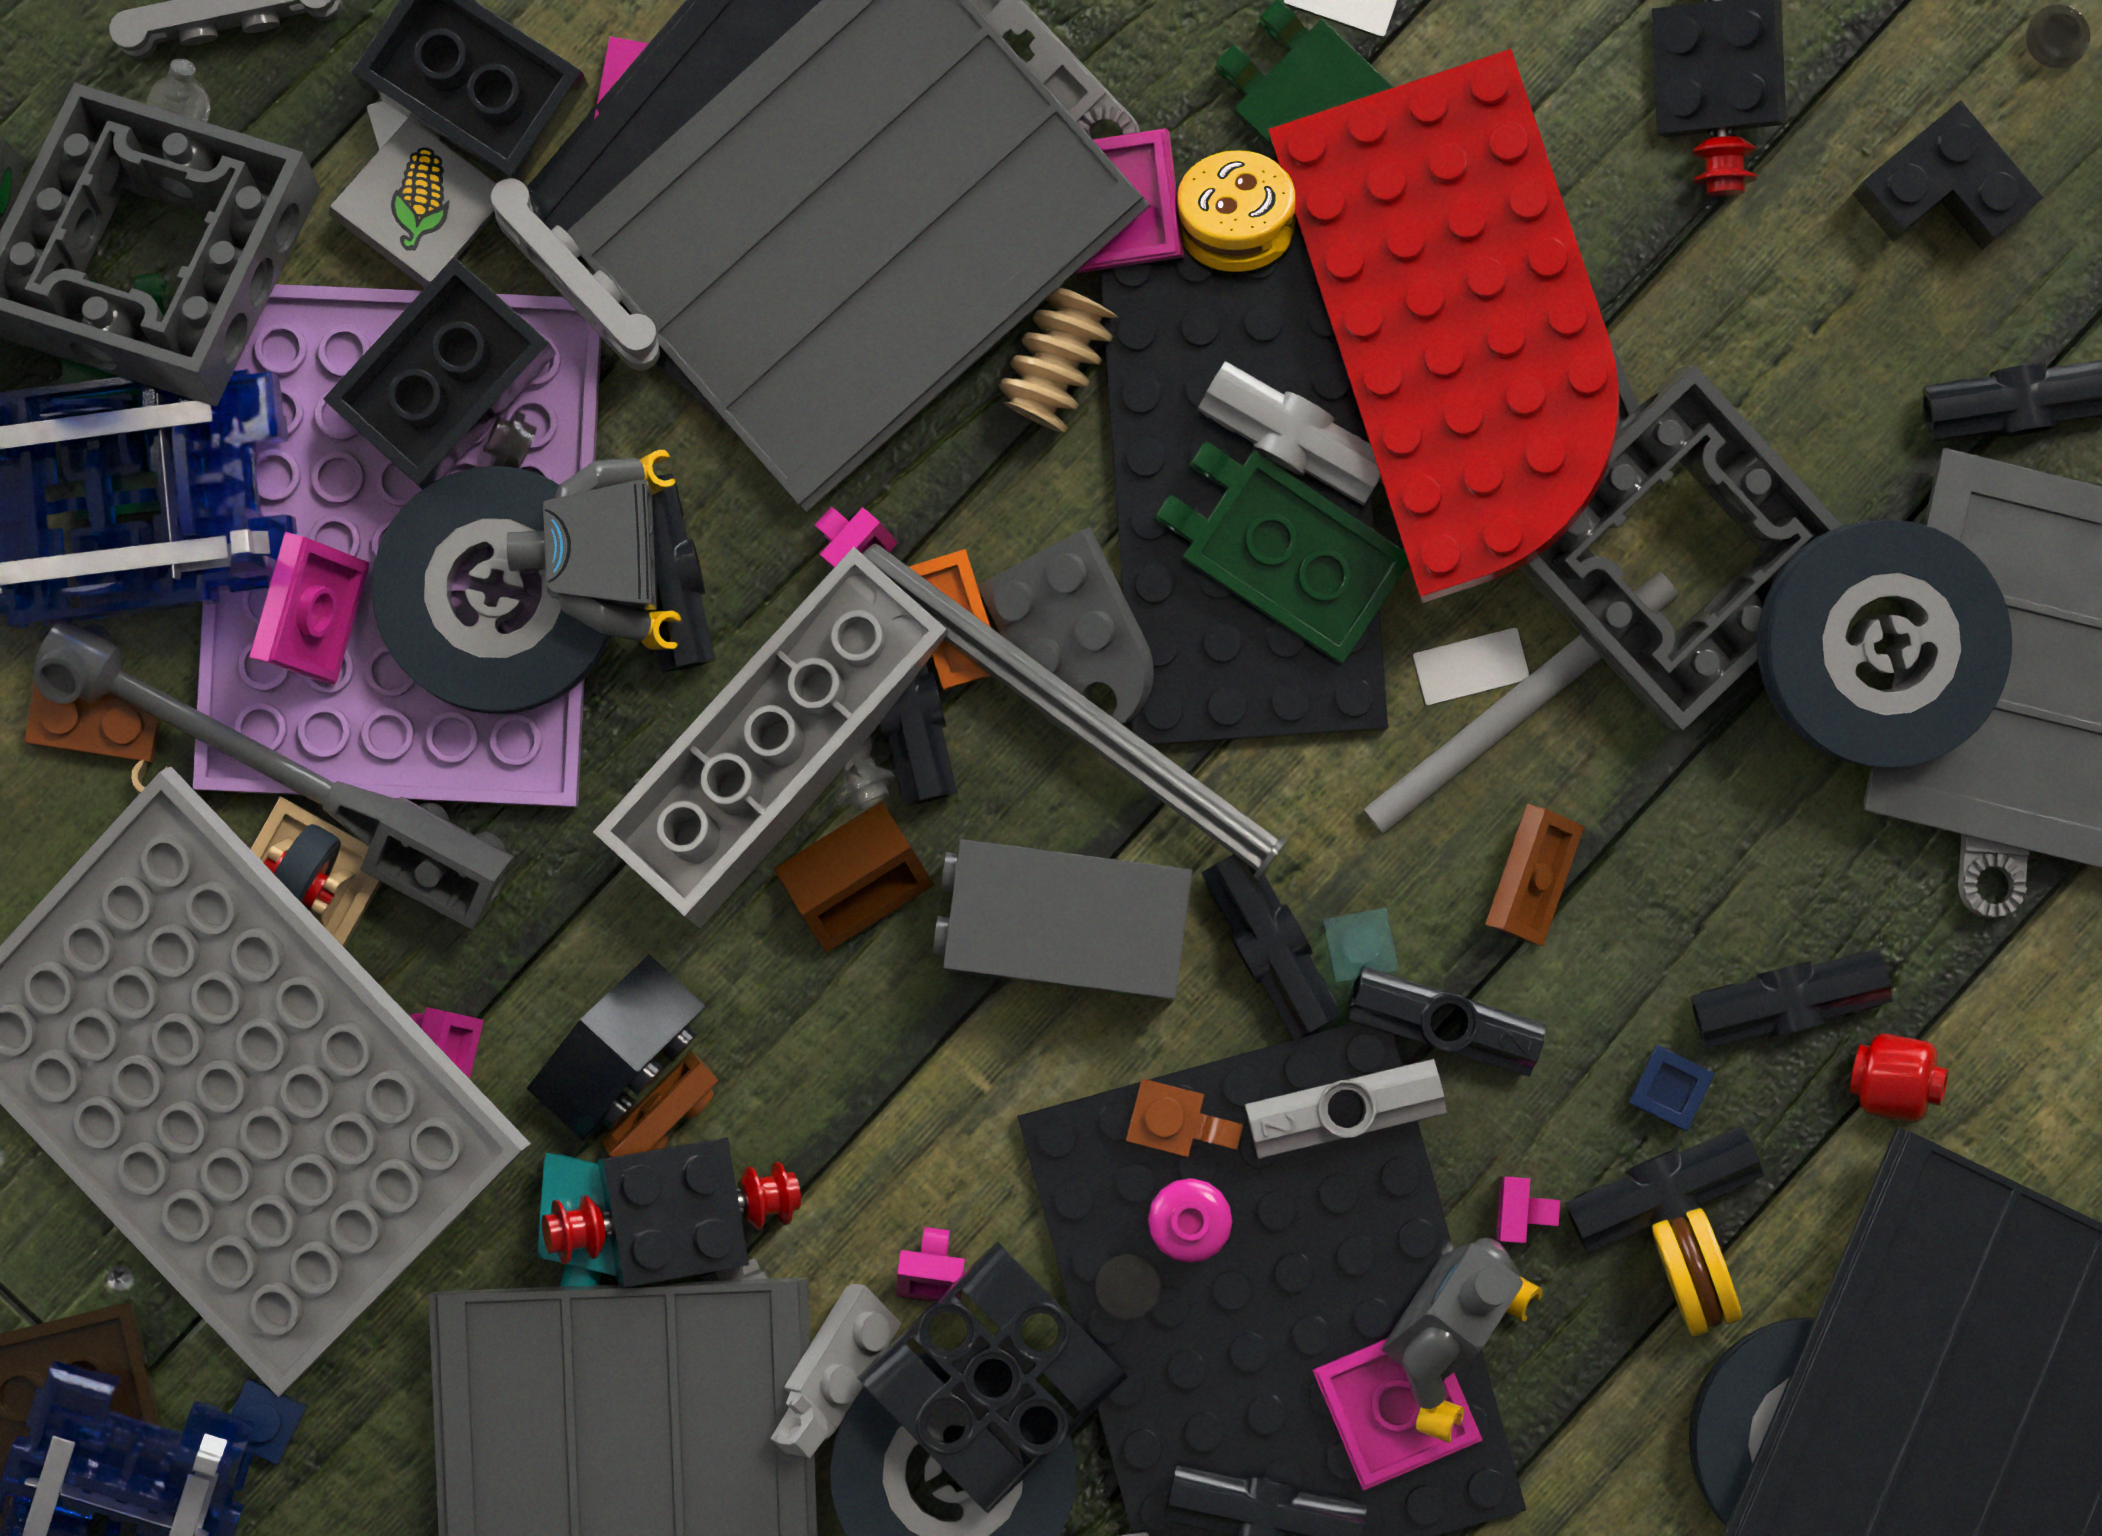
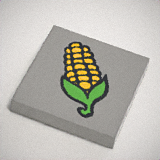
[329,117,496,288]

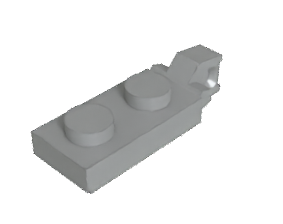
[770,1283,902,1458]

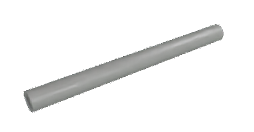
[1363,571,1679,834]

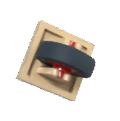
[250,796,382,948]

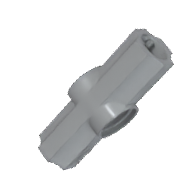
[1197,361,1381,506]
[1245,1059,1447,1159]

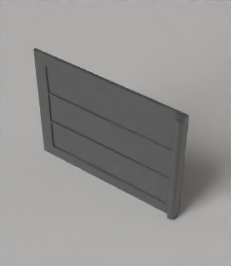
[567,0,1151,512]
[1863,448,2102,868]
[428,1277,818,1536]

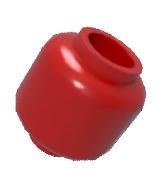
[1850,1033,1949,1123]

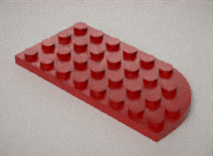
[1268,49,1620,603]

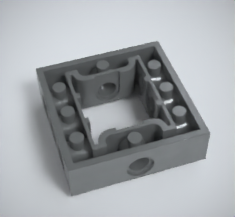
[0,82,321,407]
[1519,365,1843,731]

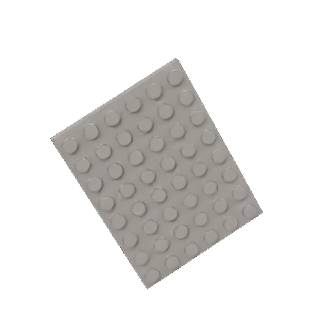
[0,767,531,1397]

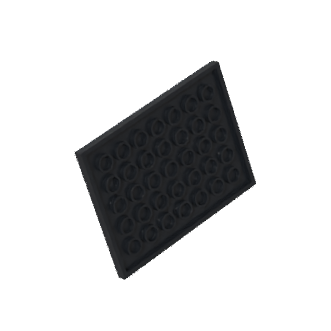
[1017,1022,1526,1536]

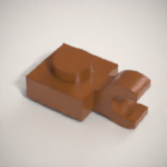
[1126,1078,1244,1157]

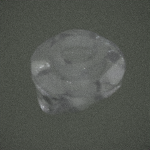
[147,58,211,122]
[836,726,896,811]

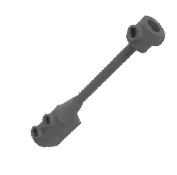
[32,618,515,930]

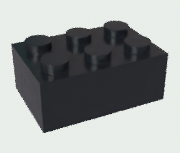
[351,0,588,183]
[323,256,556,490]

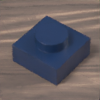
[1627,1045,1715,1131]
[220,1378,309,1465]

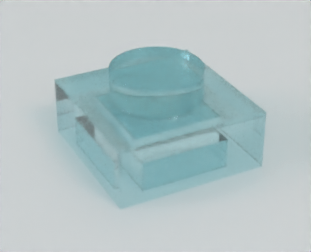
[1323,907,1399,983]

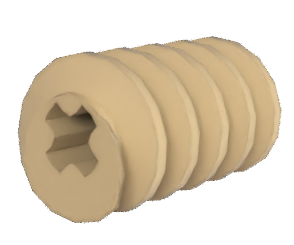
[998,288,1119,433]

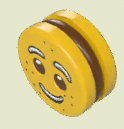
[1177,151,1296,272]
[1652,1208,1742,1337]

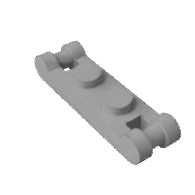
[110,0,342,59]
[491,178,660,371]

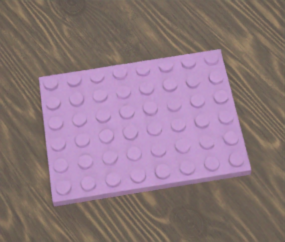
[193,284,602,808]

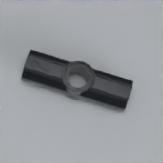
[1922,360,2102,442]
[648,473,716,673]
[880,663,958,806]
[1201,854,1342,1041]
[1690,949,1893,1049]
[1345,966,1546,1077]
[1564,1126,1764,1253]
[1165,1465,1367,1536]

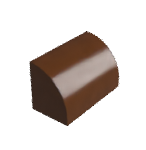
[774,801,934,953]

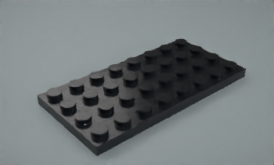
[1100,226,1388,746]

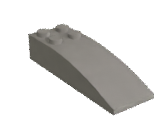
[593,547,949,928]

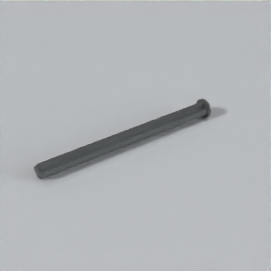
[863,544,1288,880]

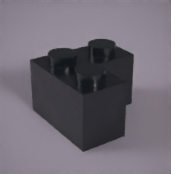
[1852,100,2044,250]
[526,954,705,1140]

